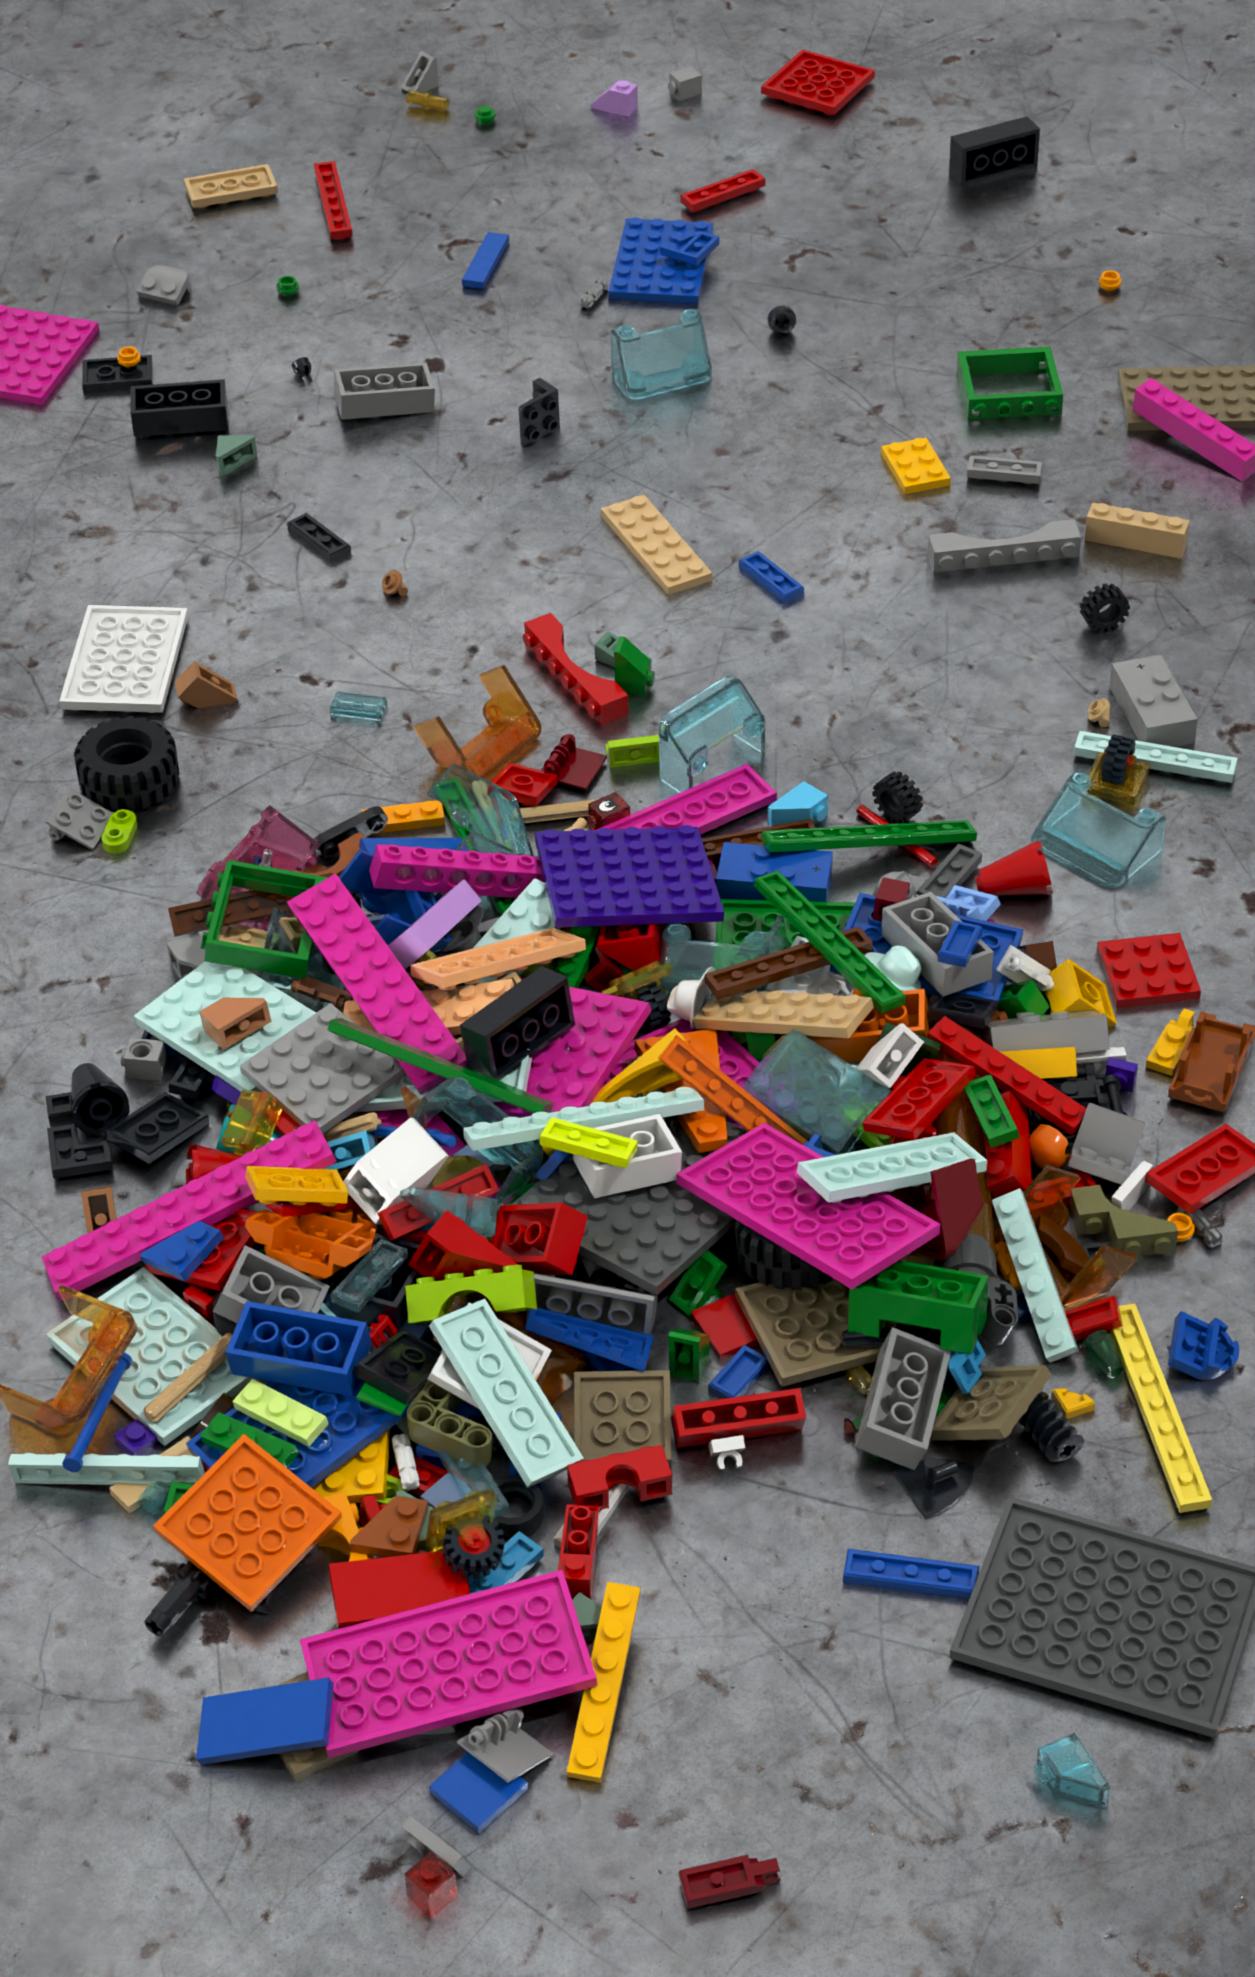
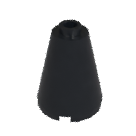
[71,1063,130,1136]

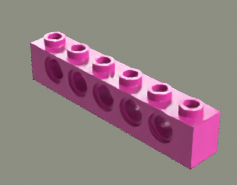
[369,844,541,898]

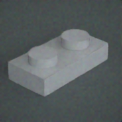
[402,1815,472,1878]

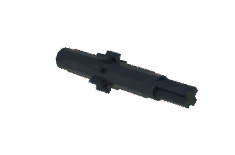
[144,1561,214,1636]

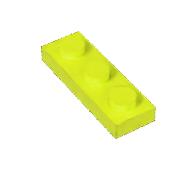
[540,1117,638,1169]

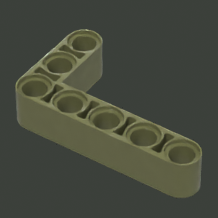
[407,1380,493,1468]

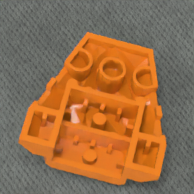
[245,1206,378,1279]

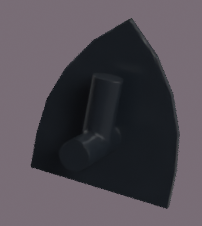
[893,1458,975,1519]

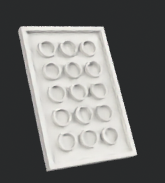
[59,605,188,713]

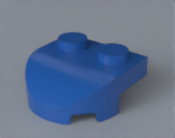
[1168,1311,1239,1380]

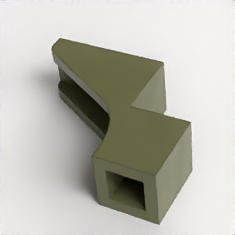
[1068,1185,1178,1259]

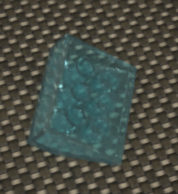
[742,1029,891,1155]

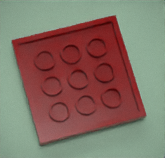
[761,49,875,115]

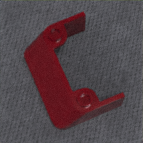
[886,1158,984,1260]

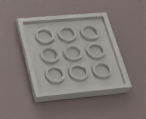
[240,1003,406,1134]

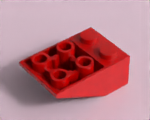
[408,1210,519,1297]

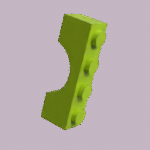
[405,1265,537,1325]

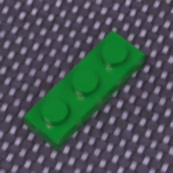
[964,1074,1020,1148]
[200,1412,299,1468]

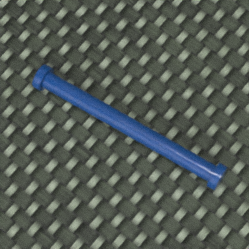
[62,1352,132,1473]

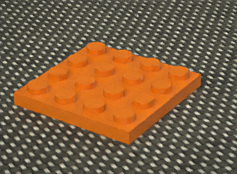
[153,1434,342,1612]

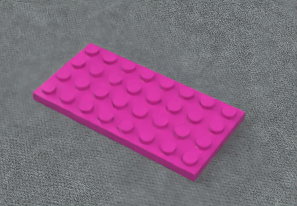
[676,1123,940,1289]
[300,1570,598,1758]

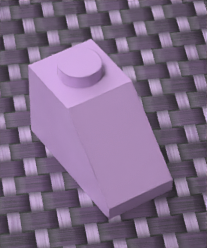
[591,80,638,117]

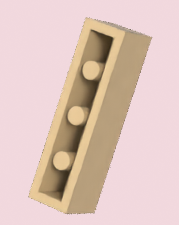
[1085,503,1190,559]

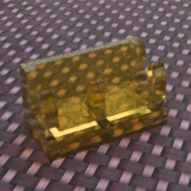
[221,1090,283,1156]

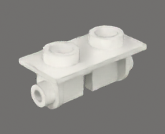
[996,945,1054,991]

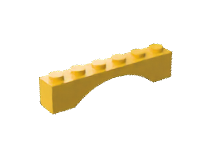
[541,1028,690,1158]

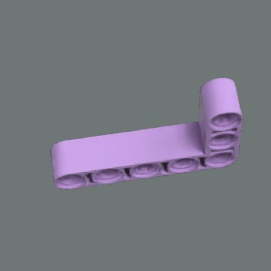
[387,879,482,969]

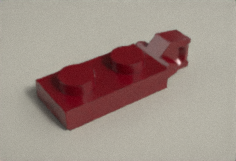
[678,1855,781,1909]

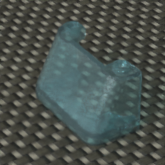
[611,308,712,399]

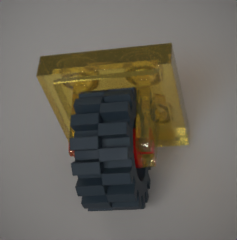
[1083,734,1150,805]
[602,961,674,1034]
[425,1488,505,1579]

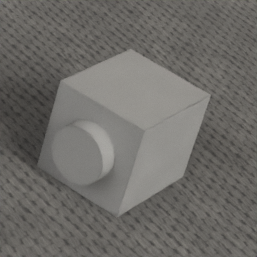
[668,66,702,101]

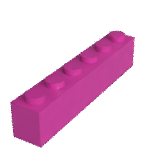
[1133,378,1255,482]

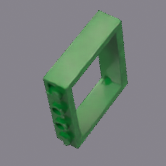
[957,346,1063,420]
[201,860,327,979]

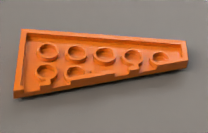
[634,1029,727,1153]

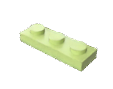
[232,1379,329,1447]

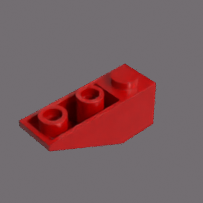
[558,1504,599,1600]

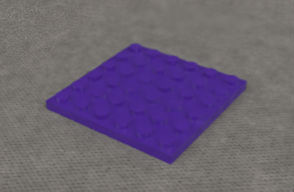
[535,825,724,927]

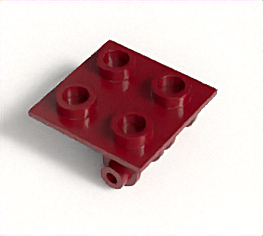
[541,734,607,790]

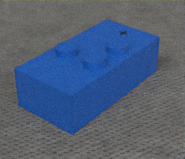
[716,842,833,902]
[225,1301,372,1396]

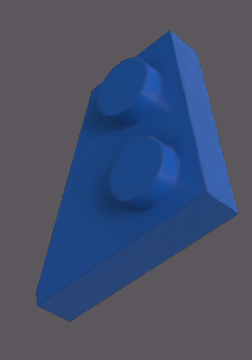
[140,1221,224,1282]

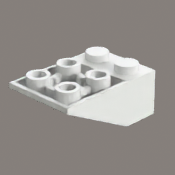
[343,1117,449,1225]

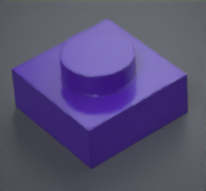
[1105,1057,1138,1092]
[114,1419,160,1456]

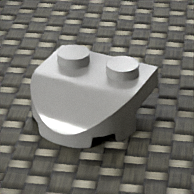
[136,265,191,306]

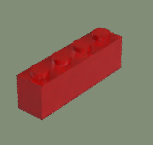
[985,1091,1032,1200]
[671,1388,806,1448]

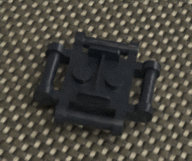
[1026,1062,1127,1143]

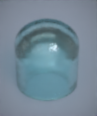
[139,1481,170,1514]

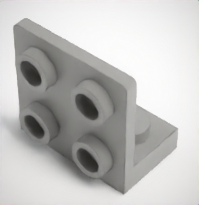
[1068,1103,1145,1185]

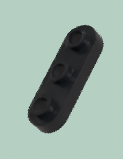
[311,806,388,858]

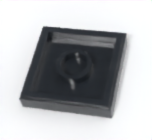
[927,993,999,1029]

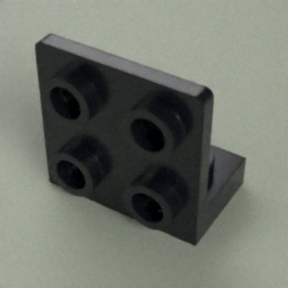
[518,377,560,447]

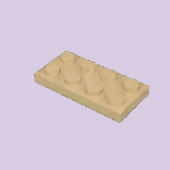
[184,164,278,208]

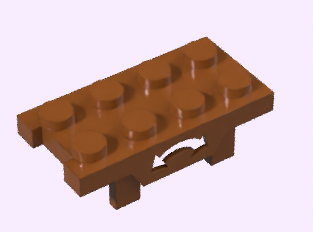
[1168,1011,1255,1112]

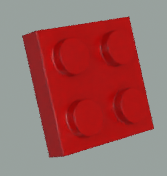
[487,763,558,807]

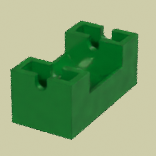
[848,1260,989,1354]

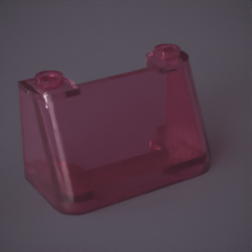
[196,805,321,920]

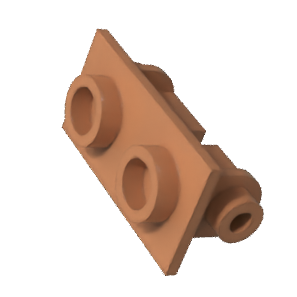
[291,976,352,1013]

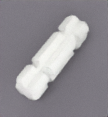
[392,1433,420,1491]

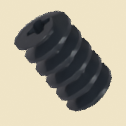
[1018,1392,1085,1463]

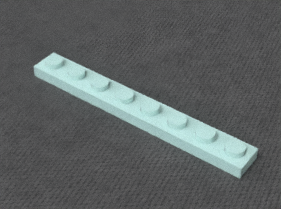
[463,1087,704,1151]

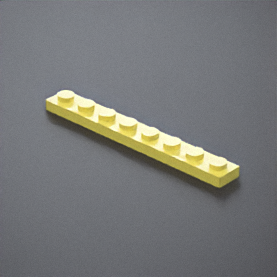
[1109,1303,1212,1513]

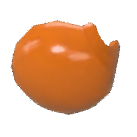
[1029,1124,1070,1172]

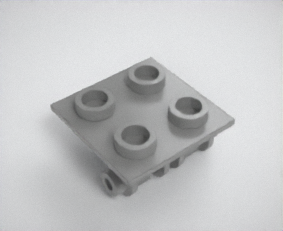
[45,788,113,850]
[457,1707,553,1783]

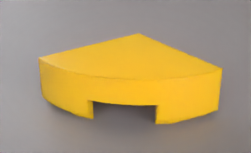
[1051,1388,1095,1419]

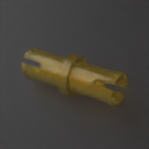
[406,89,450,112]

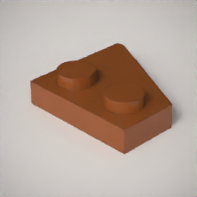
[350,1496,429,1557]

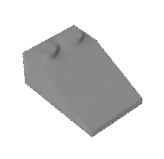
[213,1245,330,1323]

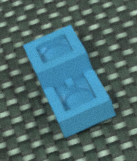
[949,1339,986,1394]

